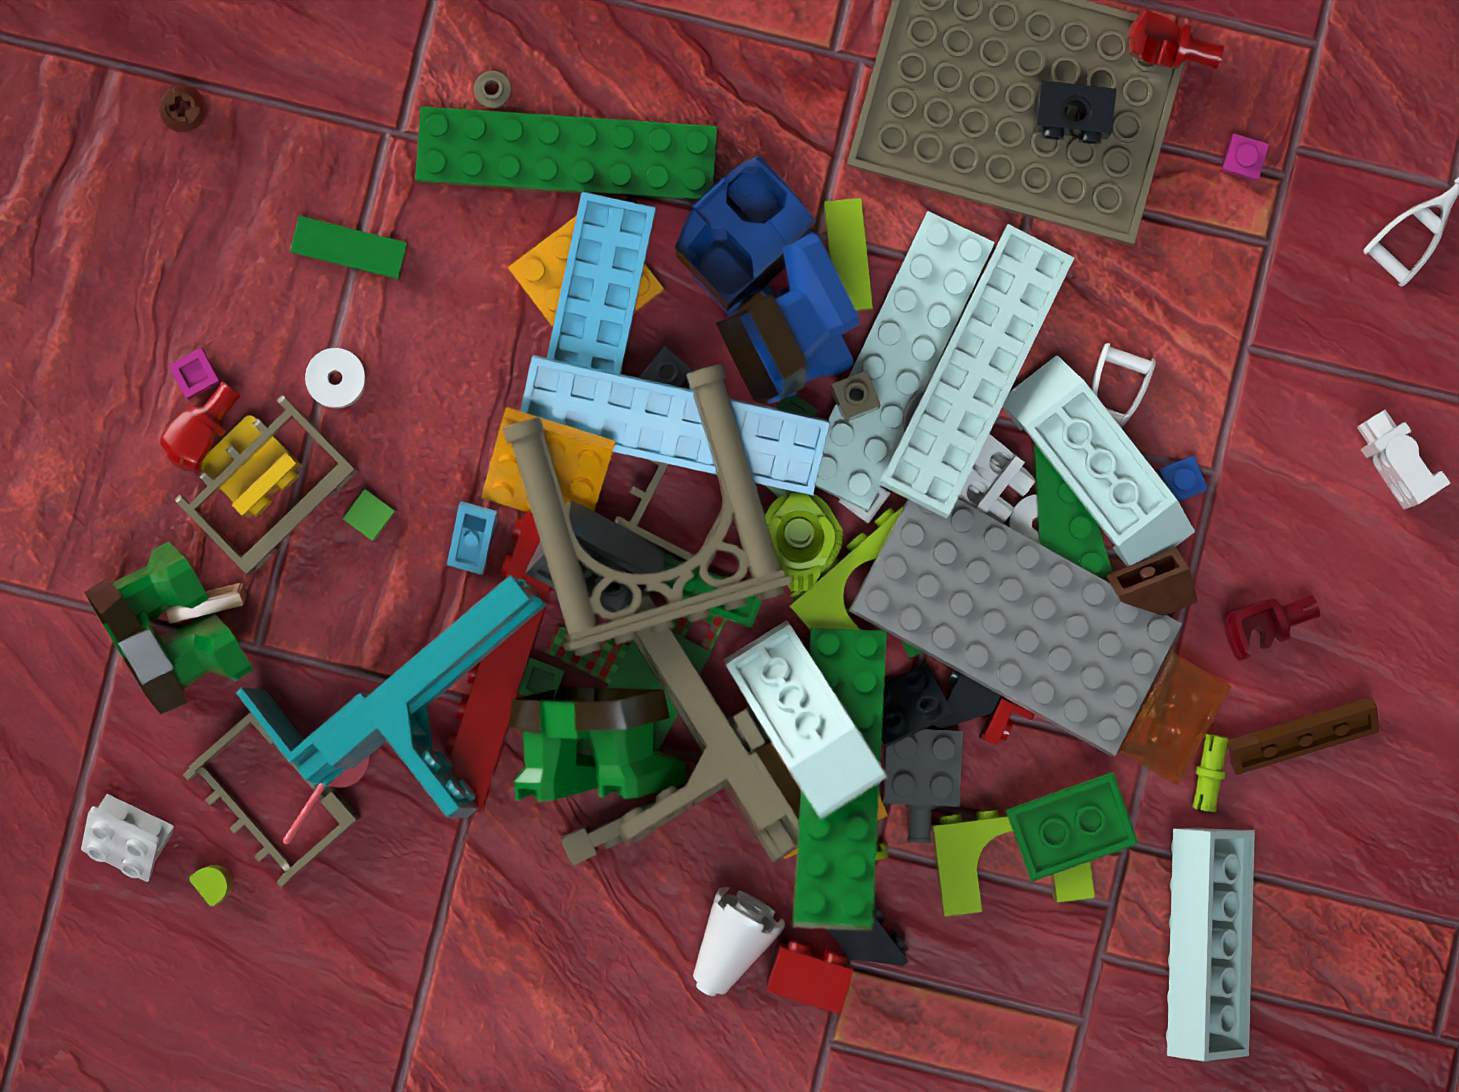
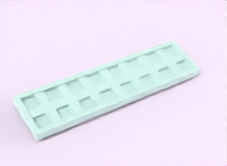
[815,211,995,511]
[879,224,1074,519]

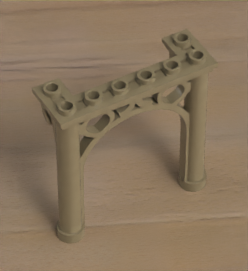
[503,364,792,656]

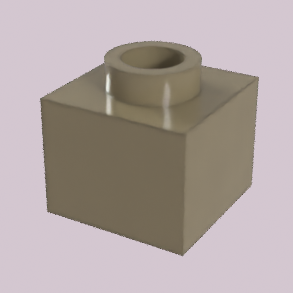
[830,370,881,423]

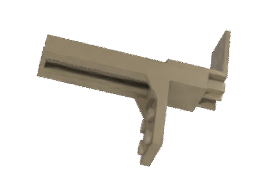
[619,595,880,863]

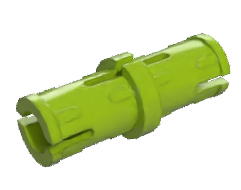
[1192,734,1230,812]

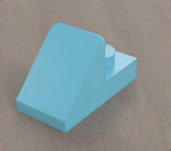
[447,501,499,575]

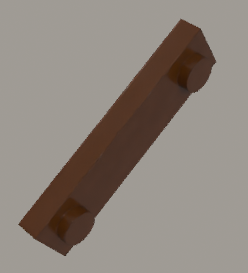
[1228,697,1379,775]

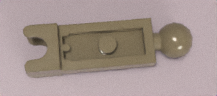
[560,784,685,866]

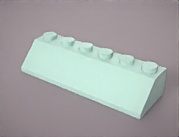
[1166,828,1255,1061]

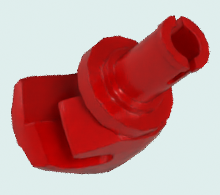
[1128,10,1224,69]
[160,381,241,474]

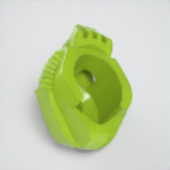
[765,491,843,591]

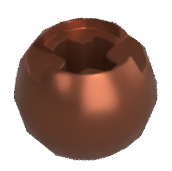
[159,86,206,132]

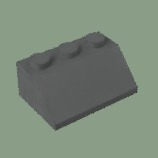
[526,499,665,612]

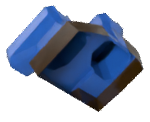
[675,154,817,315]
[716,233,860,404]

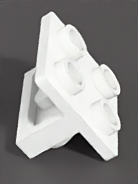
[81,794,174,882]

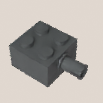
[882,728,963,843]

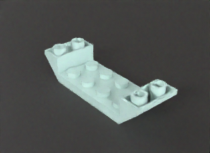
[1002,355,1195,567]
[724,620,887,819]

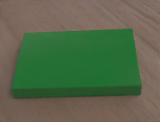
[1005,772,1139,882]

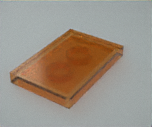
[1118,651,1231,785]

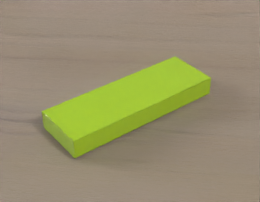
[824,198,873,312]

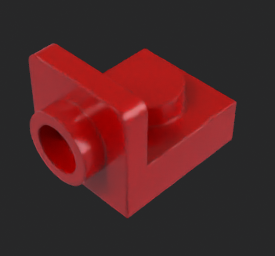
[979,698,1035,746]

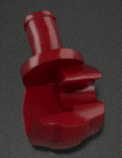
[1224,595,1320,661]

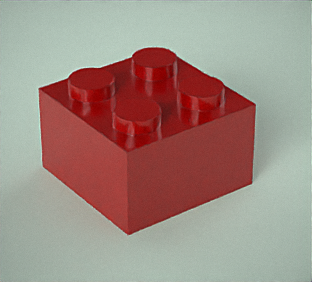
[766,937,854,1014]

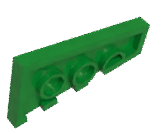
[1032,444,1113,579]

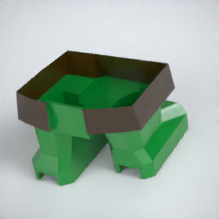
[84,541,253,714]
[509,687,687,802]

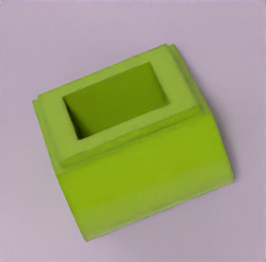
[189,865,233,907]

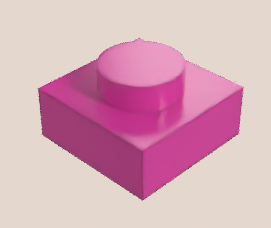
[1221,133,1269,182]
[168,348,221,400]

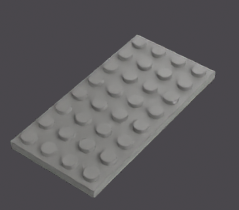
[849,499,1182,757]

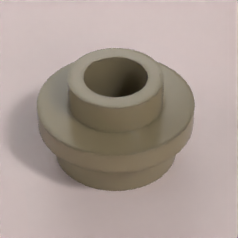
[474,71,511,109]

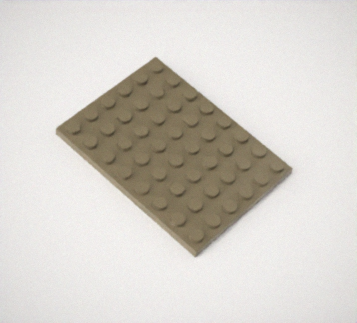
[846,0,1193,246]

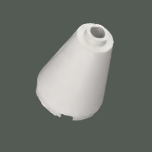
[693,887,785,996]

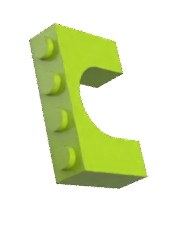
[789,507,903,632]
[931,809,1095,916]

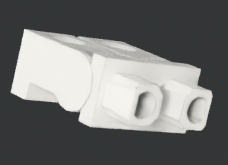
[1357,410,1450,510]
[958,434,1036,523]

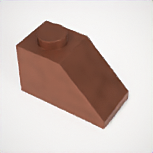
[1107,548,1198,616]

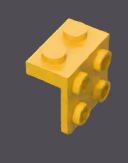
[200,415,302,518]

